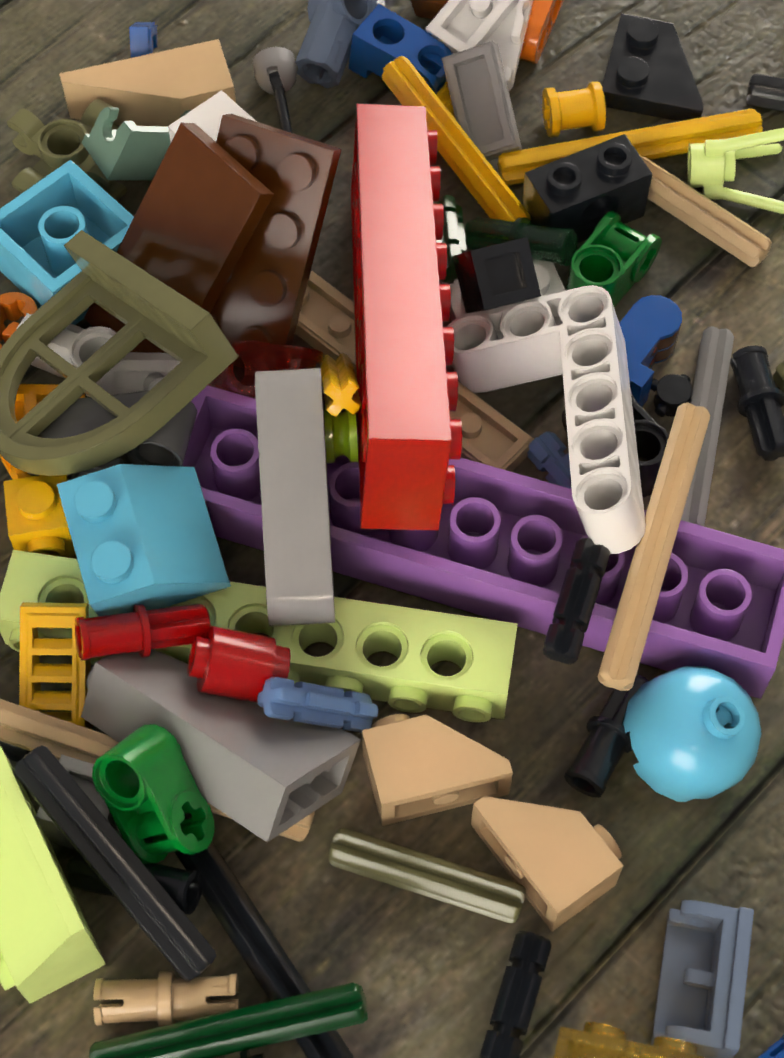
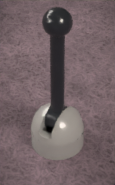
[252,47,297,133]

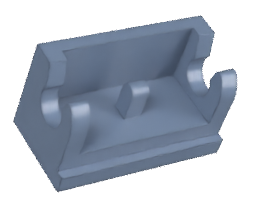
[650,900,754,1058]

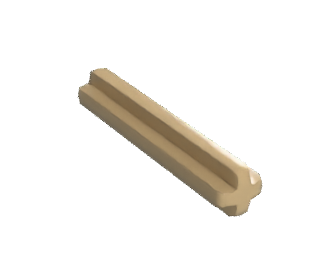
[641,157,772,267]

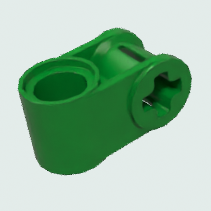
[566,211,662,308]
[92,724,215,864]

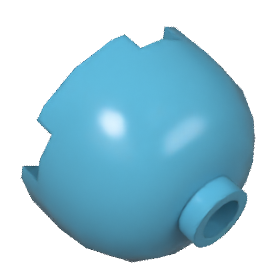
[622,666,761,802]

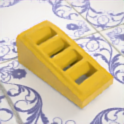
[19,602,93,729]

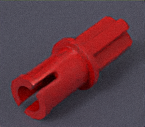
[75,604,211,661]

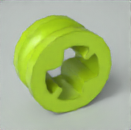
[323,407,358,464]

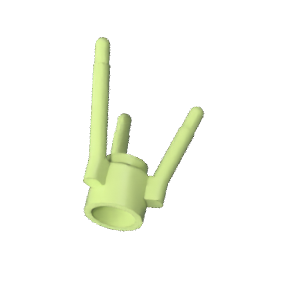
[687,128,784,214]

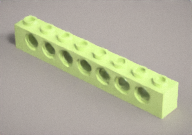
[0,550,518,722]

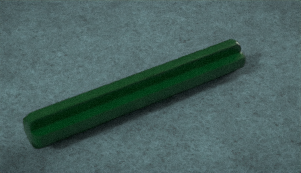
[89,983,368,1058]

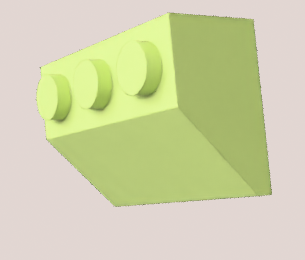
[0,746,106,1004]

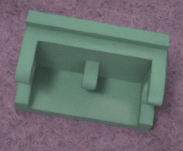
[81,107,191,181]

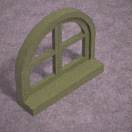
[0,230,239,476]

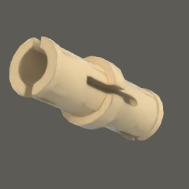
[93,971,239,1027]

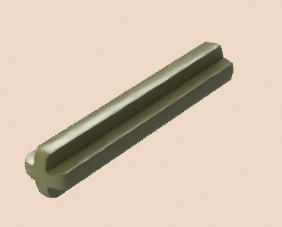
[329,828,526,924]

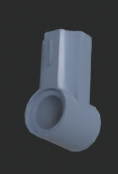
[295,0,377,88]

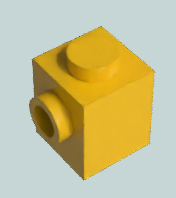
[3,475,77,559]

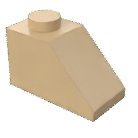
[362,714,513,826]
[471,796,623,932]

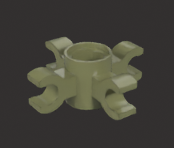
[7,98,127,201]

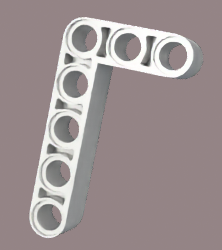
[447,285,646,554]

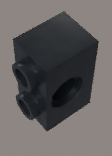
[522,134,652,255]

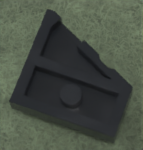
[602,13,704,121]

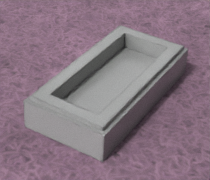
[442,41,522,161]

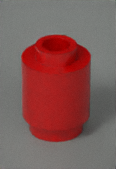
[187,626,291,703]

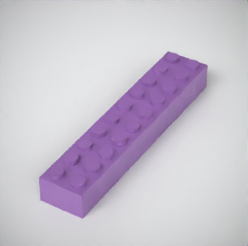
[182,385,784,699]

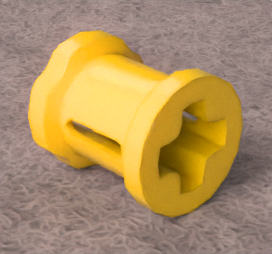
[542,81,606,138]

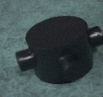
[651,374,692,417]

